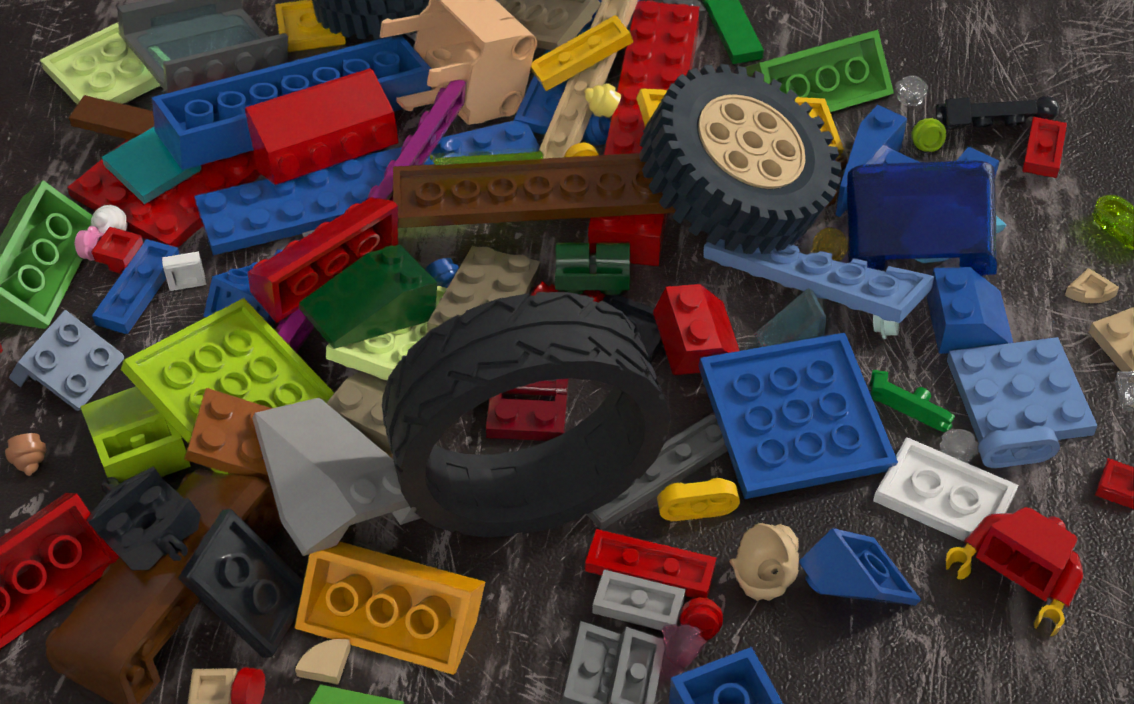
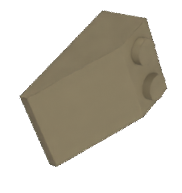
[326,371,393,459]

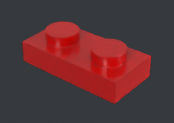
[1022,117,1067,178]

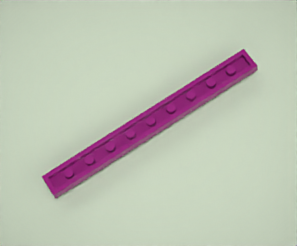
[275,79,466,353]

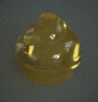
[812,227,848,261]

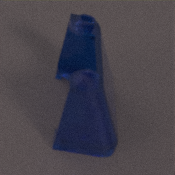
[847,160,997,276]

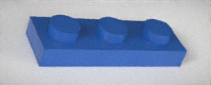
[92,239,180,334]

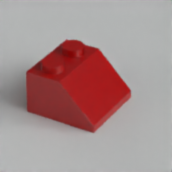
[653,284,740,375]

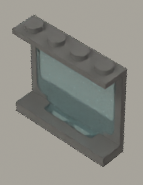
[117,0,288,93]

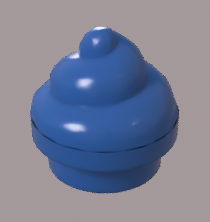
[582,113,611,146]
[425,258,459,288]

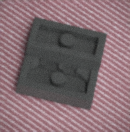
[559,621,666,704]

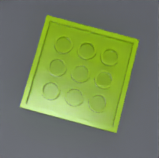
[121,298,334,474]

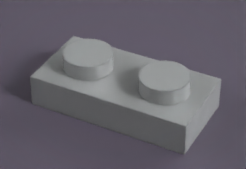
[593,570,685,634]

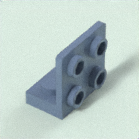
[9,310,124,411]

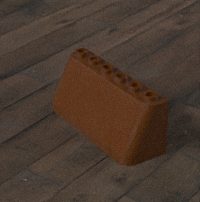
[46,469,284,704]

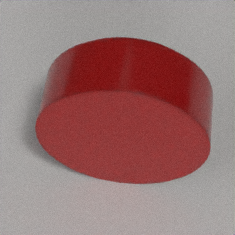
[231,667,265,704]

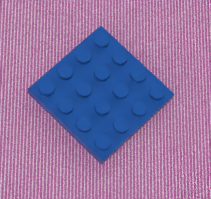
[698,333,898,499]

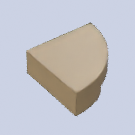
[1065,268,1119,303]
[295,639,351,685]

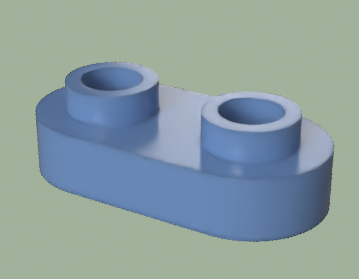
[978,426,1060,468]

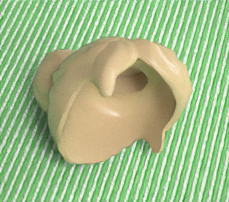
[730,523,799,601]

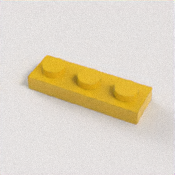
[531,15,633,91]

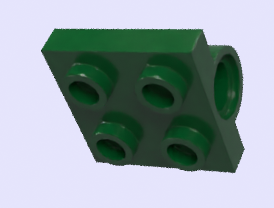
[555,242,630,295]

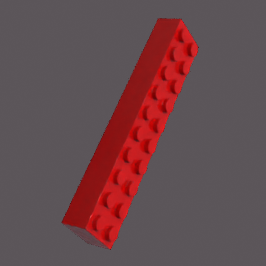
[588,1,700,267]

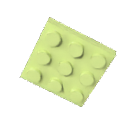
[40,22,168,105]

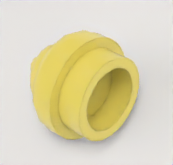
[584,84,621,118]

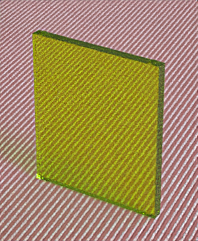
[430,148,544,165]

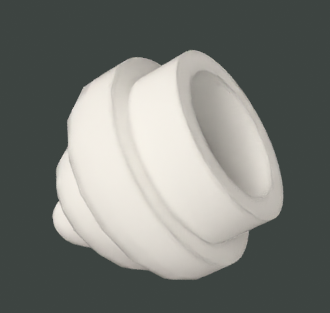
[91,205,128,234]

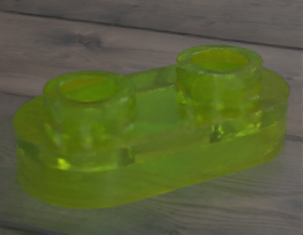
[1093,195,1134,250]

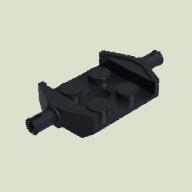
[86,467,201,570]

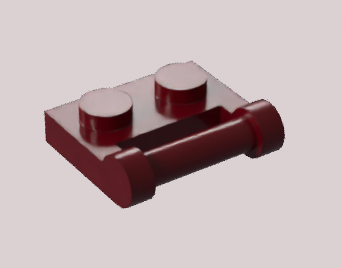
[486,379,568,441]

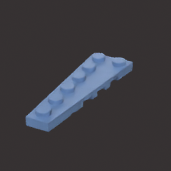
[704,239,934,323]

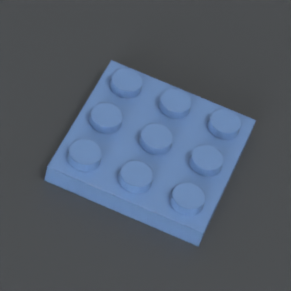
[947,337,1097,444]

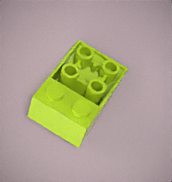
[80,386,190,484]

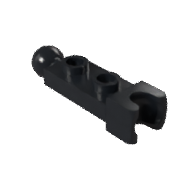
[936,96,1060,130]

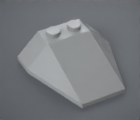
[252,398,421,556]

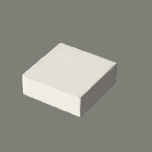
[162,251,206,291]

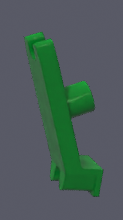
[869,370,955,433]

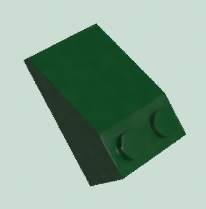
[299,245,437,349]

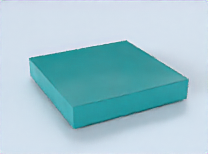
[102,127,202,204]

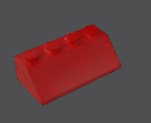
[245,68,399,185]
[247,197,398,323]
[0,493,119,649]

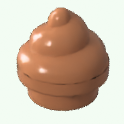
[5,433,47,476]

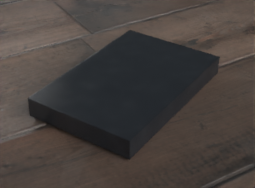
[178,509,304,658]

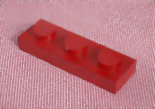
[585,529,717,598]

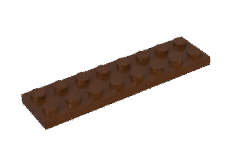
[393,153,676,228]

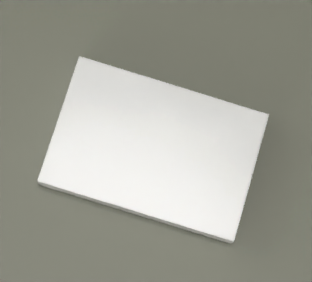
[873,437,1018,541]

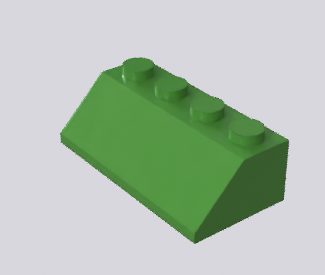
[745,30,894,112]
[0,180,93,329]

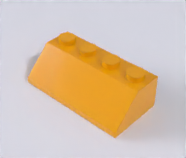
[294,541,485,675]

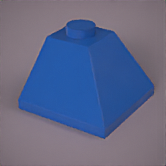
[799,528,921,605]

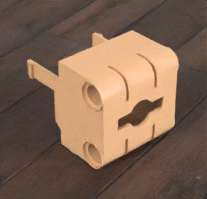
[380,0,537,125]

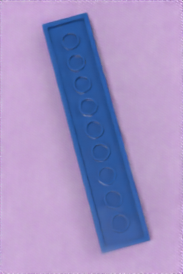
[195,120,540,256]

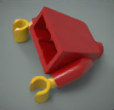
[946,507,1083,637]

